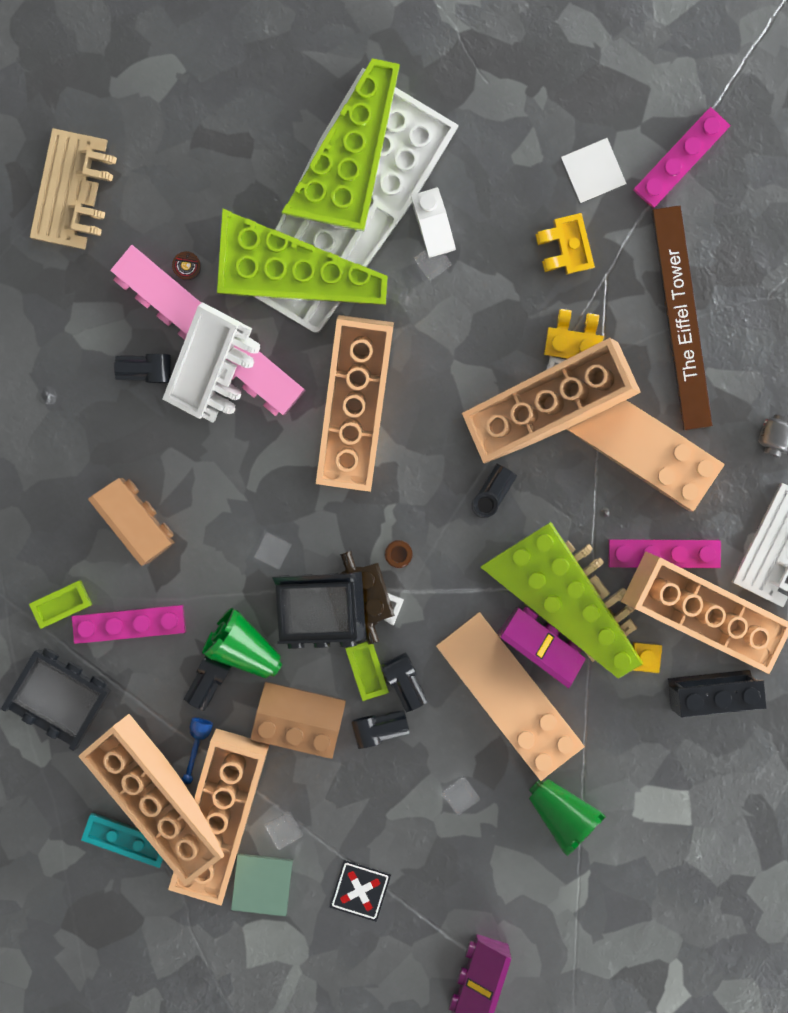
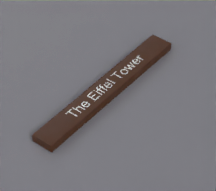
[652,205,713,430]

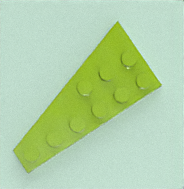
[282,58,400,232]
[217,208,388,305]
[481,522,643,679]

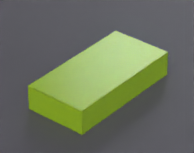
[29,580,92,629]
[345,641,389,701]

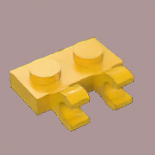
[535,213,595,275]
[544,309,604,359]

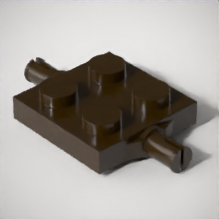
[327,551,395,645]

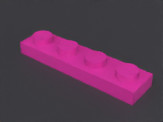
[633,107,731,209]
[608,539,721,568]
[72,605,186,644]

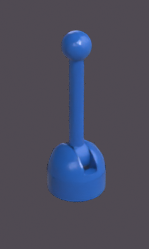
[182,718,213,785]

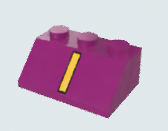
[497,606,586,689]
[448,934,512,1013]

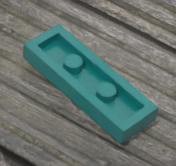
[81,812,163,868]

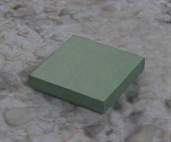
[231,853,293,916]

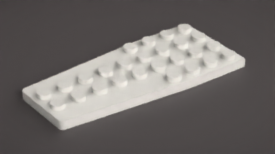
[253,68,459,333]

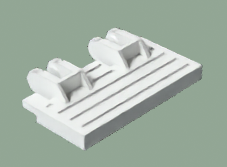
[163,302,260,423]
[732,483,788,607]

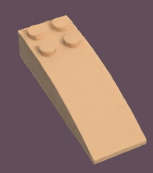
[316,315,394,492]
[462,338,641,463]
[566,400,725,511]
[621,552,788,674]
[436,612,585,781]
[78,714,224,886]
[168,728,270,906]

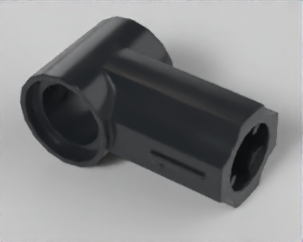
[114,354,171,383]
[472,463,517,518]
[381,652,428,713]
[183,654,232,711]
[351,710,410,749]

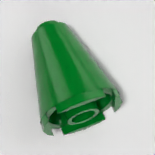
[202,608,282,679]
[529,779,606,857]

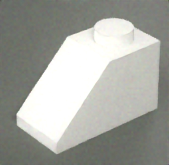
[411,187,456,258]

